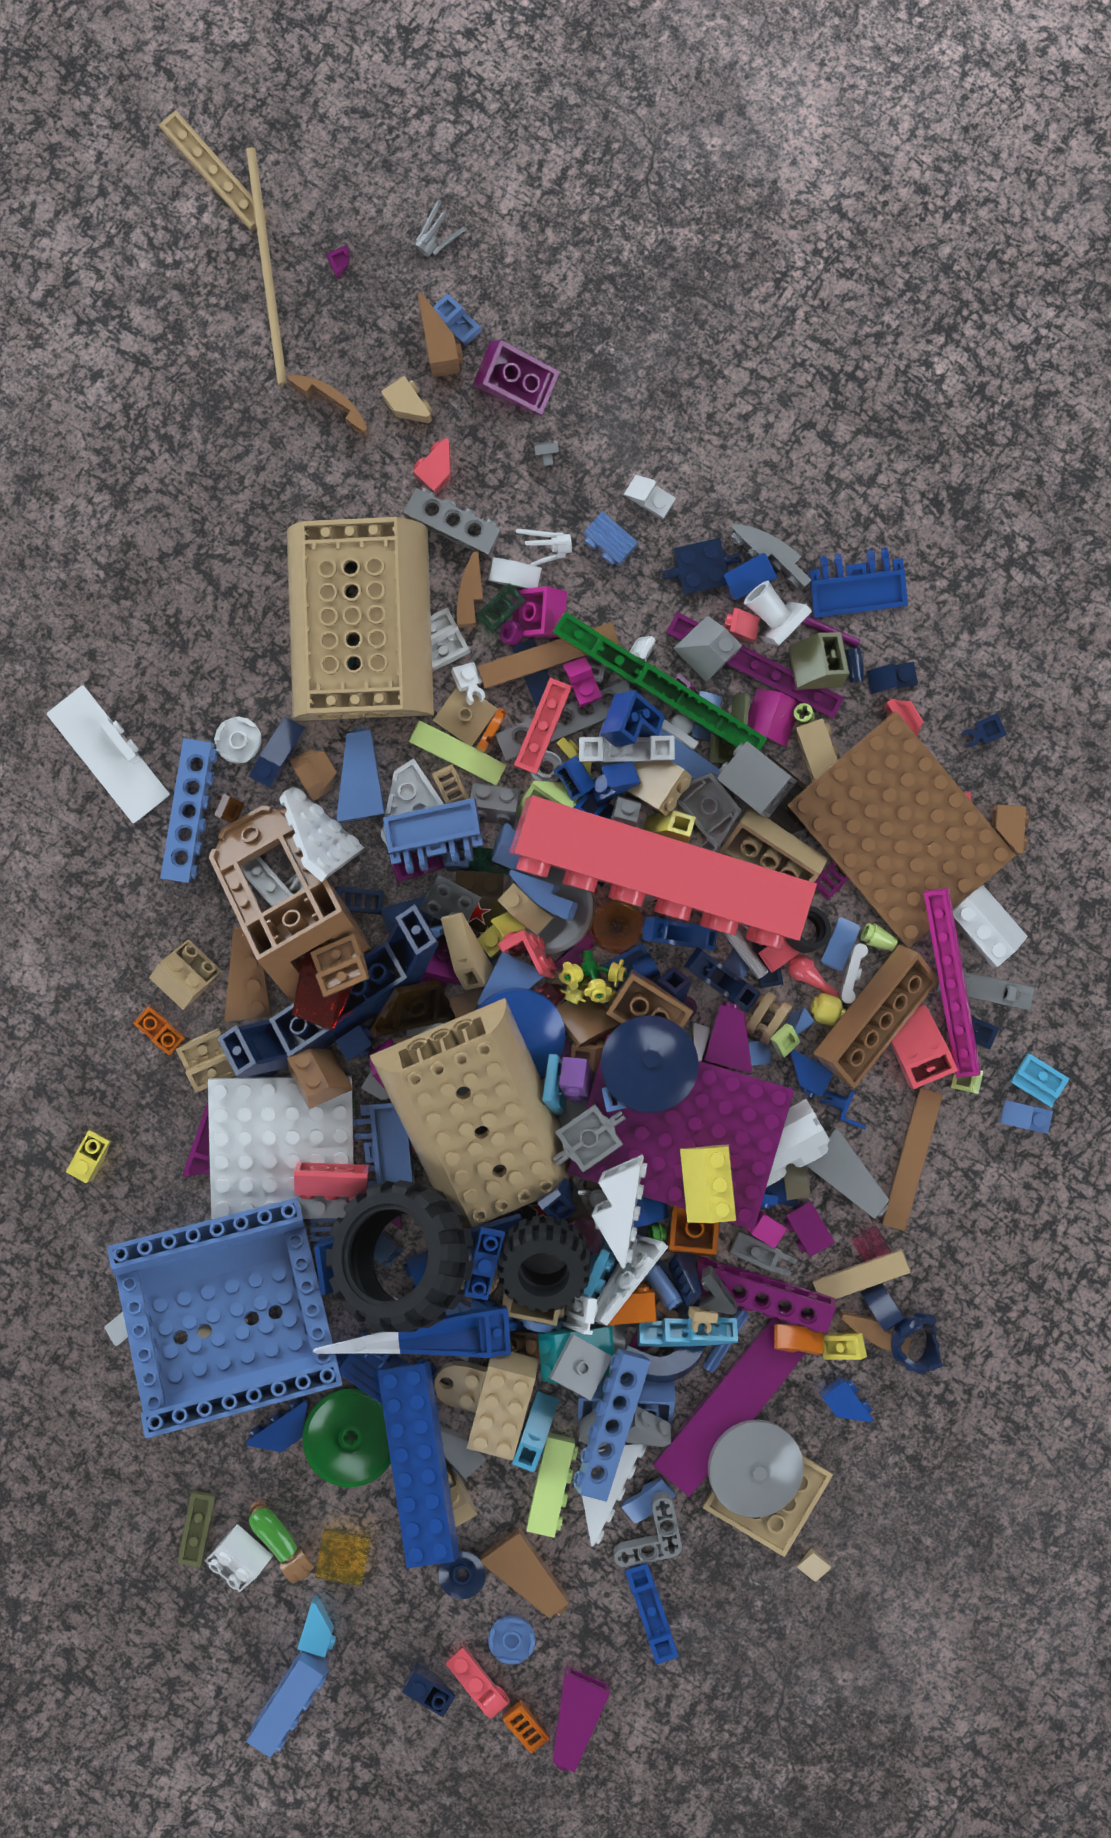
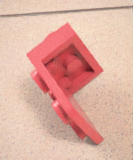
[498,930,556,979]

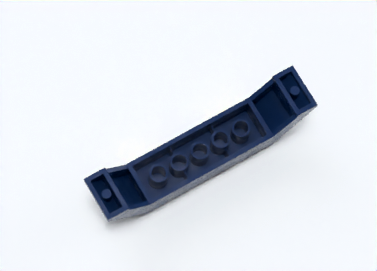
[217,905,439,1078]

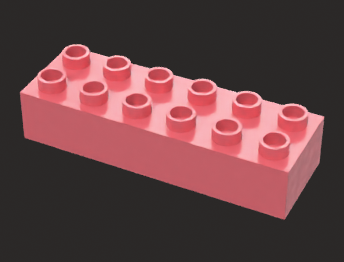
[509,795,817,950]

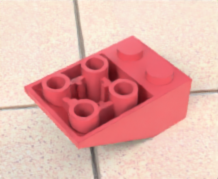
[890,1004,958,1089]

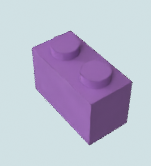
[559,1057,594,1103]

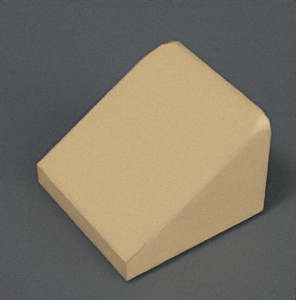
[797,1548,832,1582]

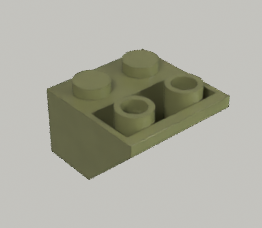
[788,632,849,690]

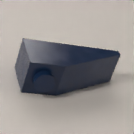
[248,717,306,790]

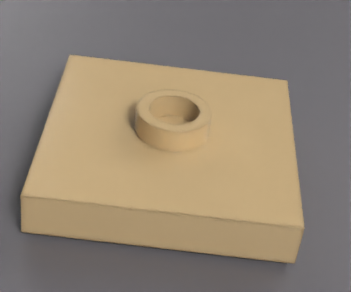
[433,687,498,747]

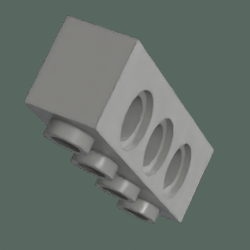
[403,488,501,559]

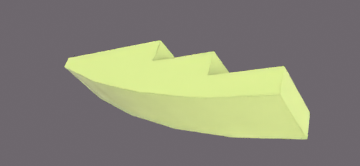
[408,720,507,786]

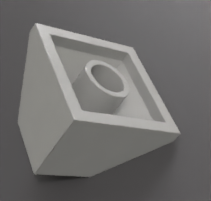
[673,616,742,682]

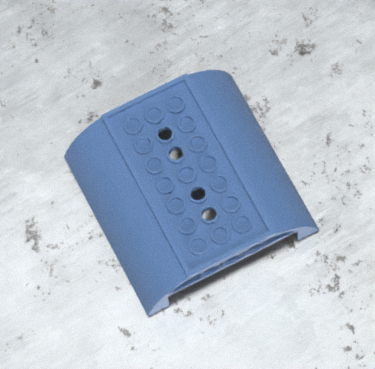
[107,1197,343,1439]

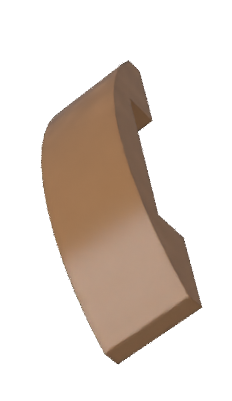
[287,375,369,438]

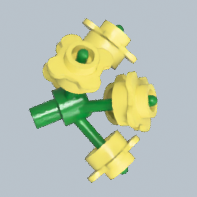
[559,950,627,1004]

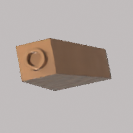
[480,1527,569,1618]

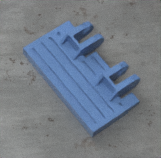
[383,798,484,874]
[353,1103,415,1187]

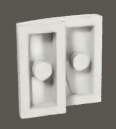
[431,607,471,672]

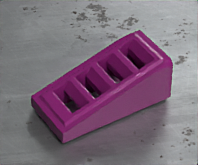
[814,861,849,900]

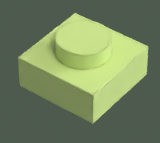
[770,1023,800,1058]

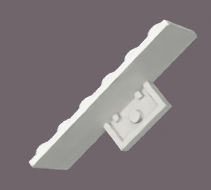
[47,685,170,823]

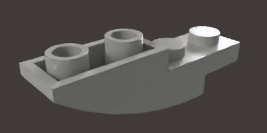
[729,524,811,591]

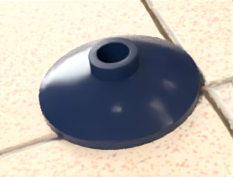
[438,1550,486,1599]

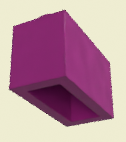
[783,1199,835,1257]

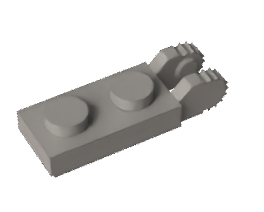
[728,1230,798,1278]

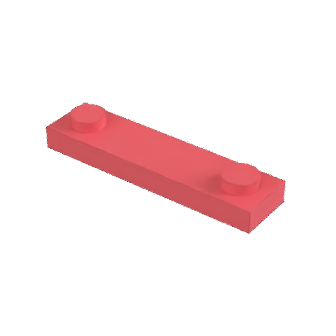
[514,678,572,775]

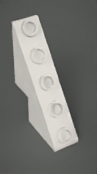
[592,1155,647,1269]
[582,1442,647,1547]

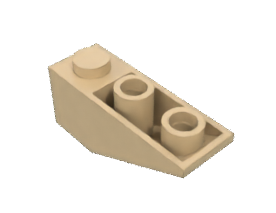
[441,912,494,990]

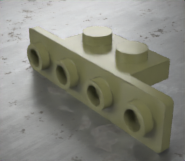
[709,693,750,765]

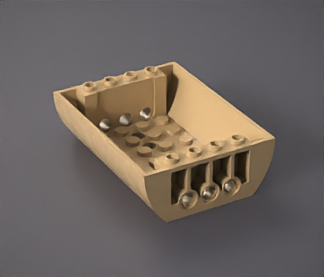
[287,517,434,721]

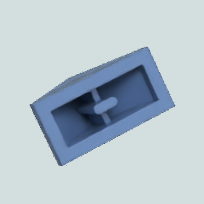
[492,823,525,873]

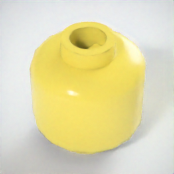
[809,993,846,1027]

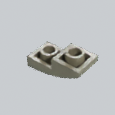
[783,1163,811,1200]

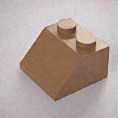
[287,1048,353,1109]

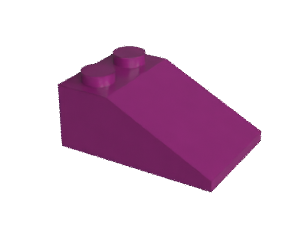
[473,339,560,415]

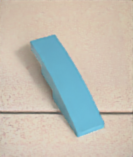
[637,1317,738,1347]

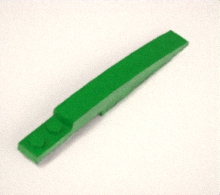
[552,611,767,751]

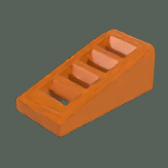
[502,1699,550,1753]

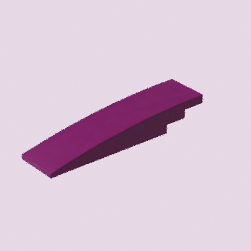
[652,1317,805,1497]

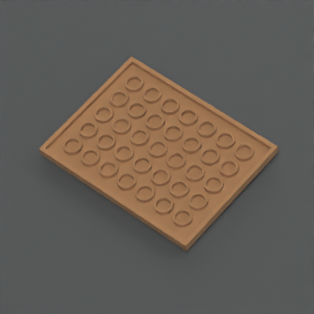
[786,711,1016,948]

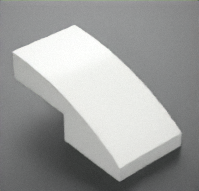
[487,557,542,589]

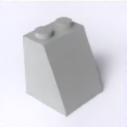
[717,741,798,818]

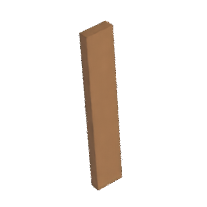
[478,622,620,689]
[881,1088,943,1231]

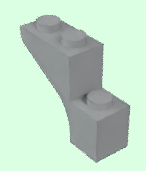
[579,1406,671,1449]

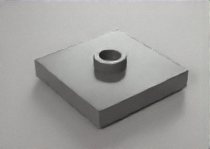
[548,1334,612,1401]

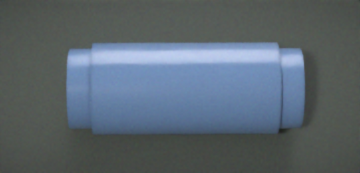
[645,1263,683,1311]

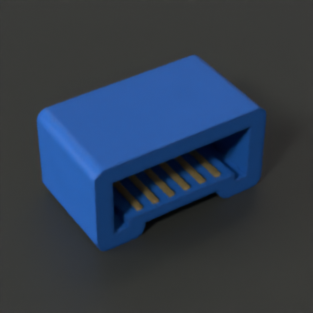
[553,756,595,801]

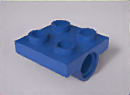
[601,943,662,993]

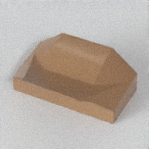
[289,749,337,802]

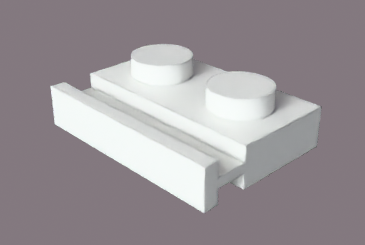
[563,1294,598,1335]

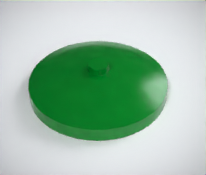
[302,1389,391,1488]

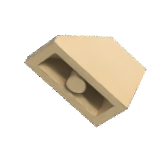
[497,883,554,935]

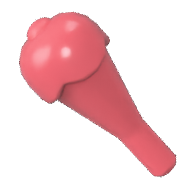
[788,954,839,997]

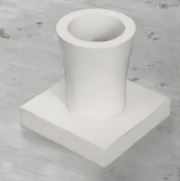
[744,581,812,645]

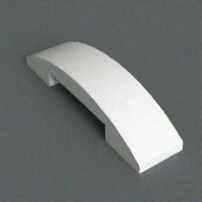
[579,736,675,763]

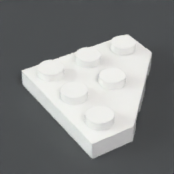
[381,758,444,846]

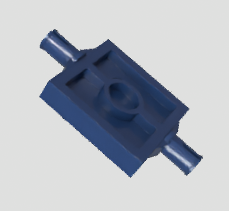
[662,538,742,595]

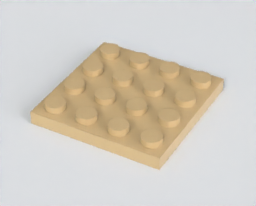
[702,1454,833,1557]

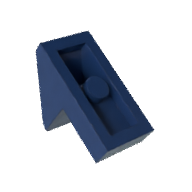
[866,662,918,694]

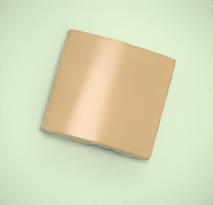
[176,1028,236,1093]

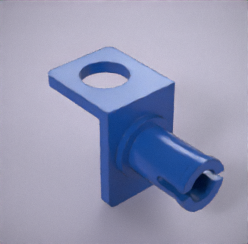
[821,1089,867,1130]

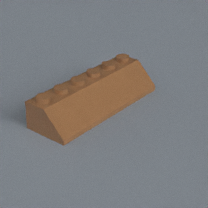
[813,945,939,1089]

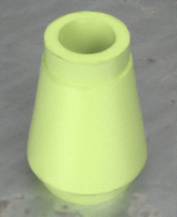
[860,923,898,951]

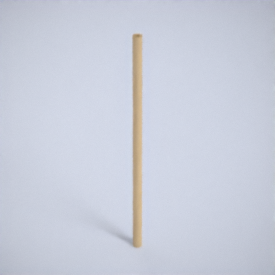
[246,147,287,385]

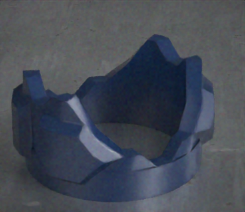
[891,1313,943,1374]

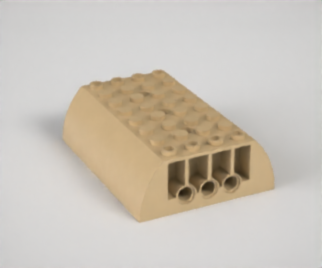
[370,998,571,1228]

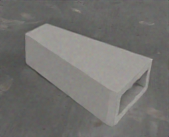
[806,1127,889,1219]

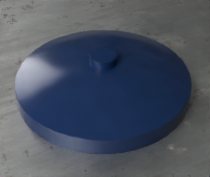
[601,1015,699,1113]

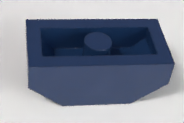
[537,1177,578,1220]

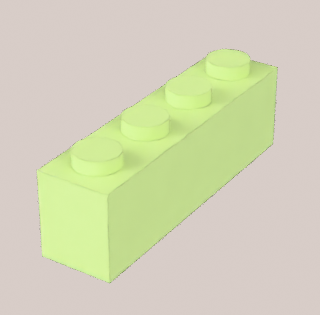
[526,1432,578,1538]

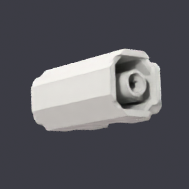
[766,1099,830,1187]

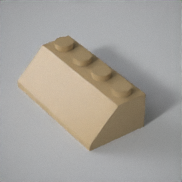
[719,806,828,883]

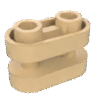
[745,992,793,1047]

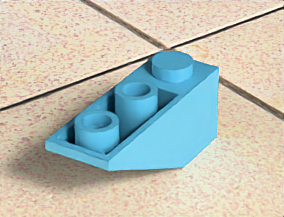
[511,1390,559,1472]

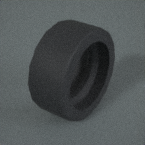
[786,906,831,953]

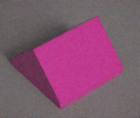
[748,688,801,748]

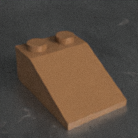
[418,293,464,378]
[606,969,693,1028]

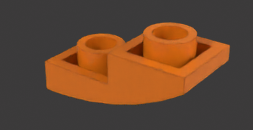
[133,1005,185,1056]
[774,1324,823,1355]

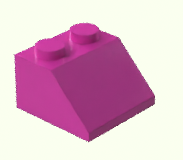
[512,586,567,640]

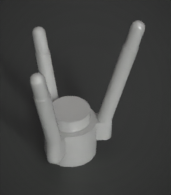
[414,200,466,257]

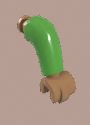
[249,1501,315,1584]

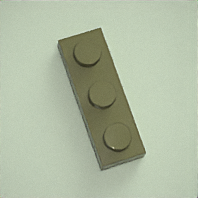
[177,1490,216,1568]

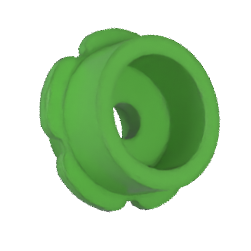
[648,1222,666,1241]

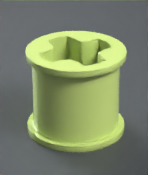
[794,703,815,725]

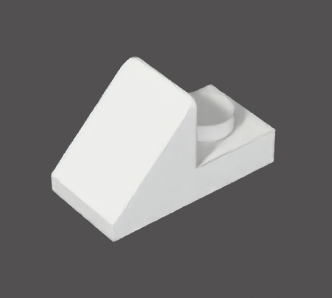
[624,475,676,520]

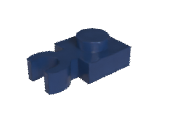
[961,713,1007,748]

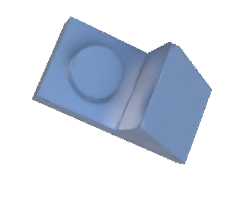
[1000,1100,1053,1134]

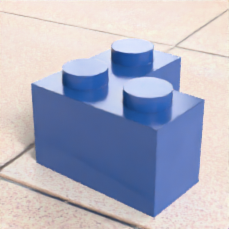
[600,690,665,747]

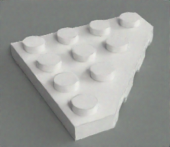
[279,786,364,882]

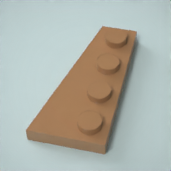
[224,926,272,1022]

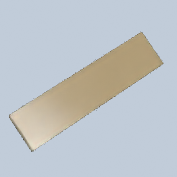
[813,1249,911,1299]

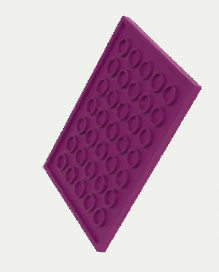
[568,1034,795,1230]

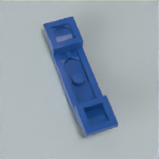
[625,1563,679,1665]

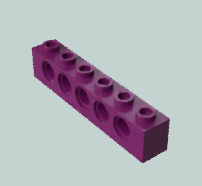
[696,1256,836,1333]

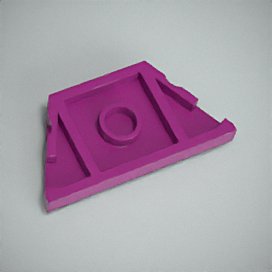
[182,1101,210,1177]

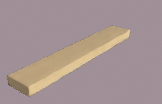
[159,110,269,232]

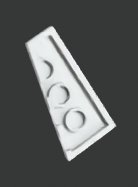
[594,1234,669,1326]

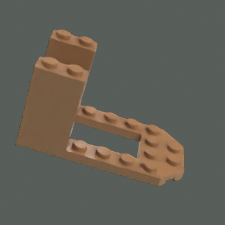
[209,805,372,1001]

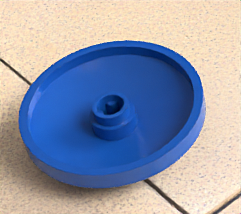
[477,988,565,1077]

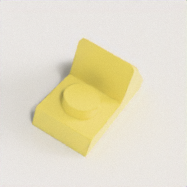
[556,737,592,776]
[477,912,527,959]
[823,1329,867,1360]

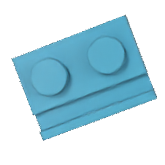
[1010,1053,1070,1108]

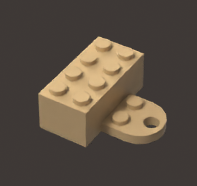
[434,1352,539,1461]

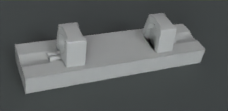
[936,972,1035,1010]

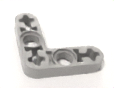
[613,1491,682,1567]

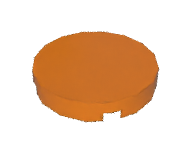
[476,707,507,752]

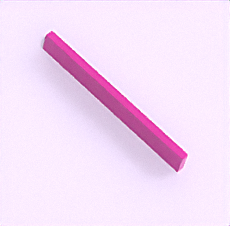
[924,887,981,1078]

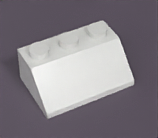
[953,885,1028,967]

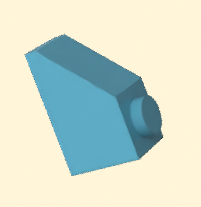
[297,1596,336,1658]

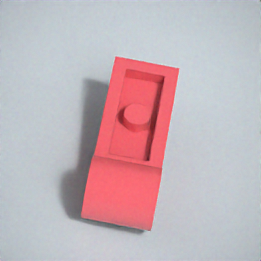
[445,1646,510,1719]

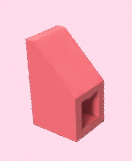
[413,437,451,496]
[724,608,760,644]

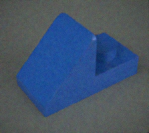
[592,762,641,804]

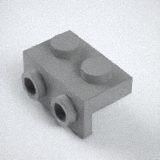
[470,783,519,825]

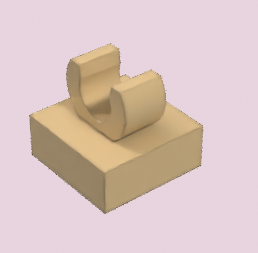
[688,1306,718,1333]

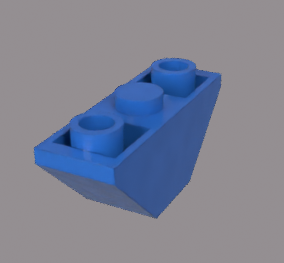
[464,1227,505,1300]
[246,1396,310,1452]

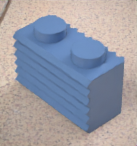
[584,511,638,567]

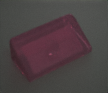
[852,1226,891,1262]

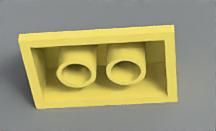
[680,1144,736,1223]

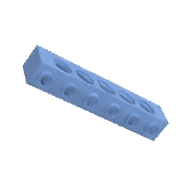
[160,738,218,884]
[573,1348,651,1502]

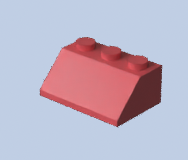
[294,1162,369,1201]

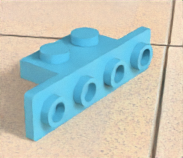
[583,1229,616,1299]

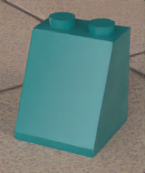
[538,1324,615,1384]

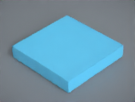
[542,1054,566,1116]

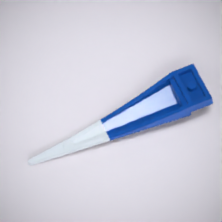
[313,1305,511,1358]

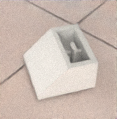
[205,1524,273,1592]

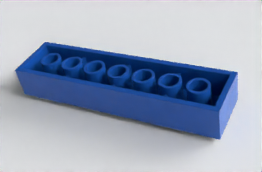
[378,1361,460,1569]

